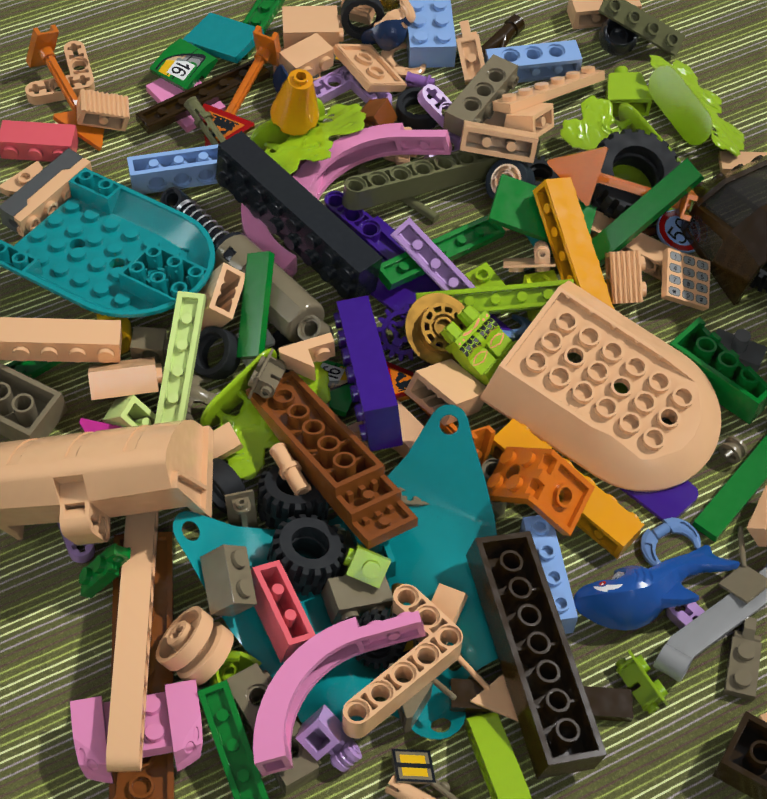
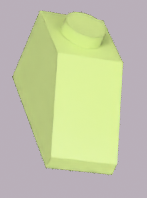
[102,395,156,427]

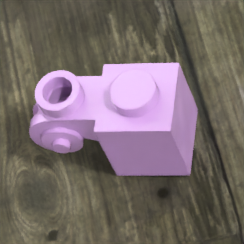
[295,704,362,772]

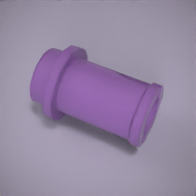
[405,71,435,88]

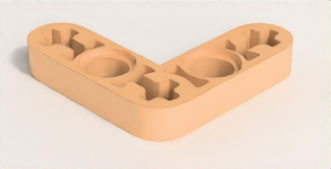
[25,40,95,105]

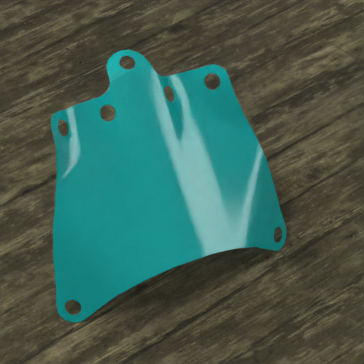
[173,404,498,740]

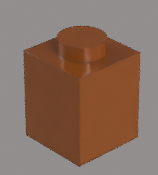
[361,98,398,128]

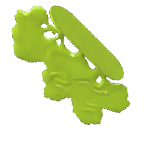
[648,55,745,156]
[560,95,681,211]
[250,97,366,175]
[200,348,330,480]

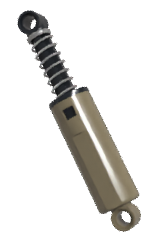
[160,187,334,343]

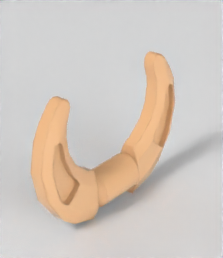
[380,43,426,78]

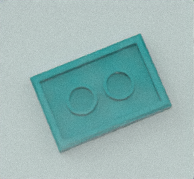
[183,12,265,64]

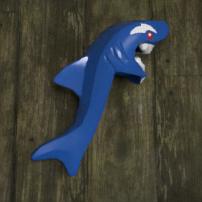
[574,545,740,631]

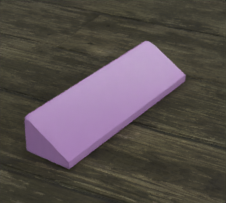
[390,217,476,291]

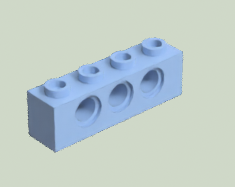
[484,40,583,83]
[127,144,218,194]
[520,515,578,634]

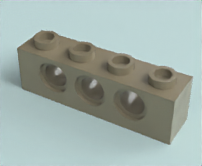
[443,54,519,137]
[224,663,321,796]

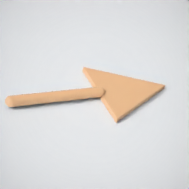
[447,645,518,722]

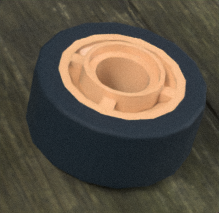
[485,158,535,200]

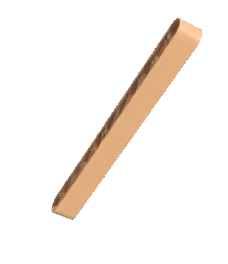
[106,511,159,772]

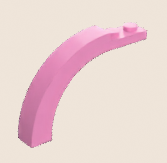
[293,123,453,200]
[241,160,307,277]
[253,611,426,776]

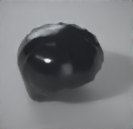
[599,19,638,56]

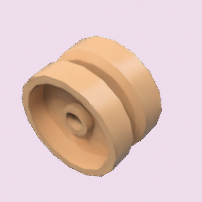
[156,606,234,686]

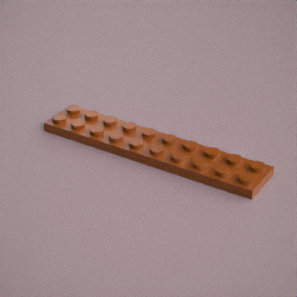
[109,532,175,799]

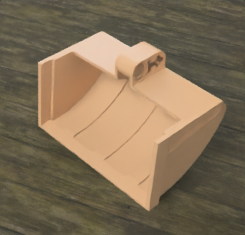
[0,419,214,545]

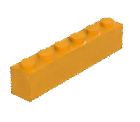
[533,177,615,310]
[489,418,645,559]

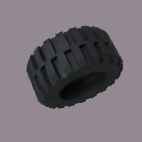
[590,129,681,227]

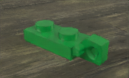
[79,543,131,598]

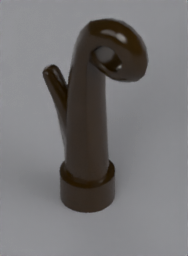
[481,14,525,57]

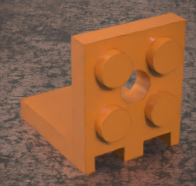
[487,447,595,536]

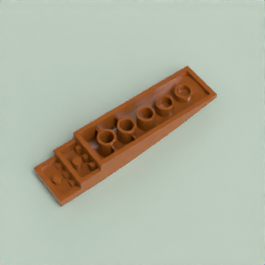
[245,370,418,549]

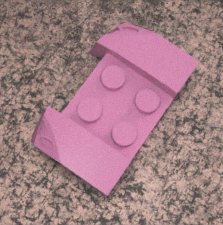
[70,679,203,784]

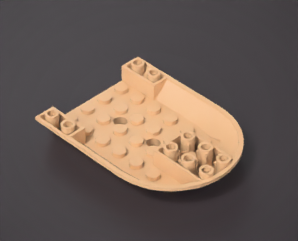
[480,280,721,492]

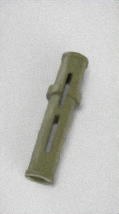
[184,96,226,145]

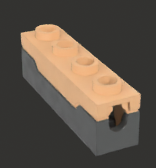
[0,148,92,237]

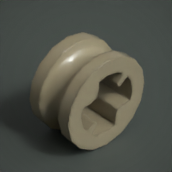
[719,436,748,464]

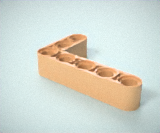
[342,584,463,739]

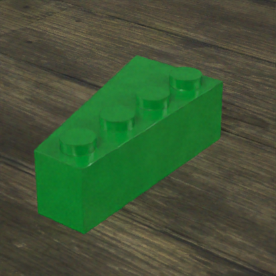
[669,317,767,425]

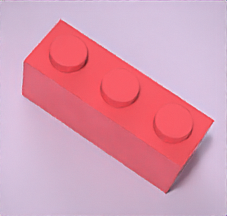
[0,120,79,162]
[251,560,316,663]

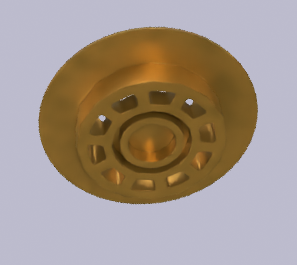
[405,293,465,365]

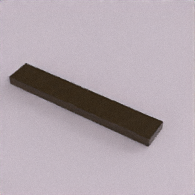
[135,59,270,134]
[449,678,634,722]

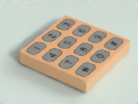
[661,248,710,311]

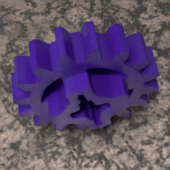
[377,303,430,362]

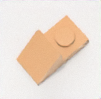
[278,333,335,381]

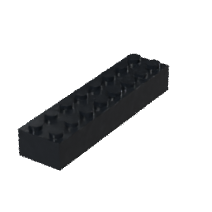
[216,131,383,299]

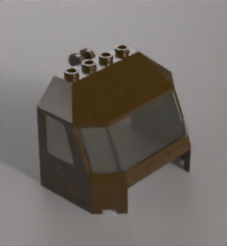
[680,155,767,305]

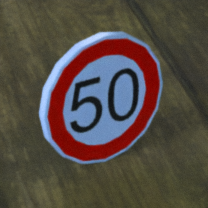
[656,209,704,254]

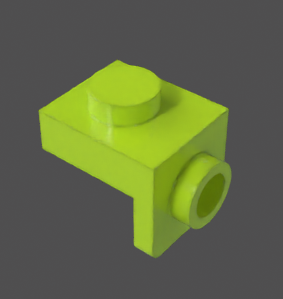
[343,543,391,589]

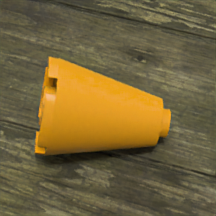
[270,69,319,136]

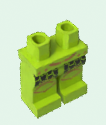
[440,304,517,385]

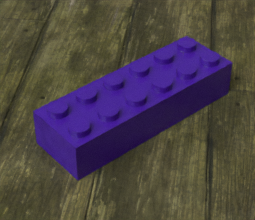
[333,295,403,452]

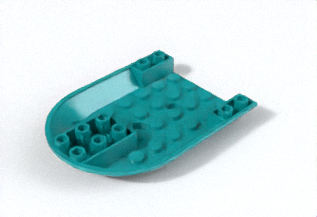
[0,168,215,318]

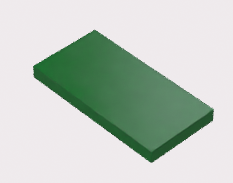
[487,174,597,243]

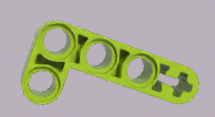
[465,712,532,799]

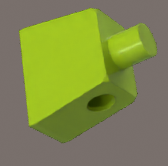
[605,66,653,116]

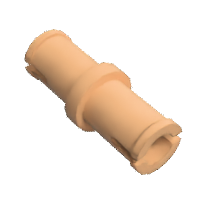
[269,442,312,495]

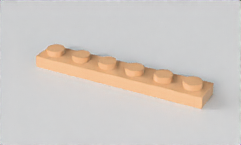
[492,66,605,114]

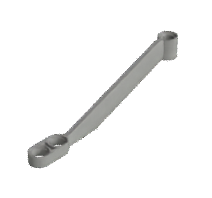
[653,567,767,682]

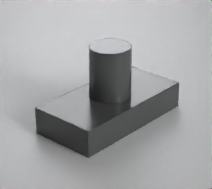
[716,328,767,372]

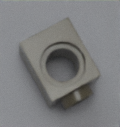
[130,326,169,366]

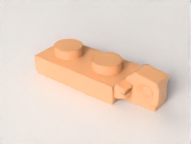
[456,20,485,85]

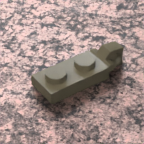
[723,617,762,701]

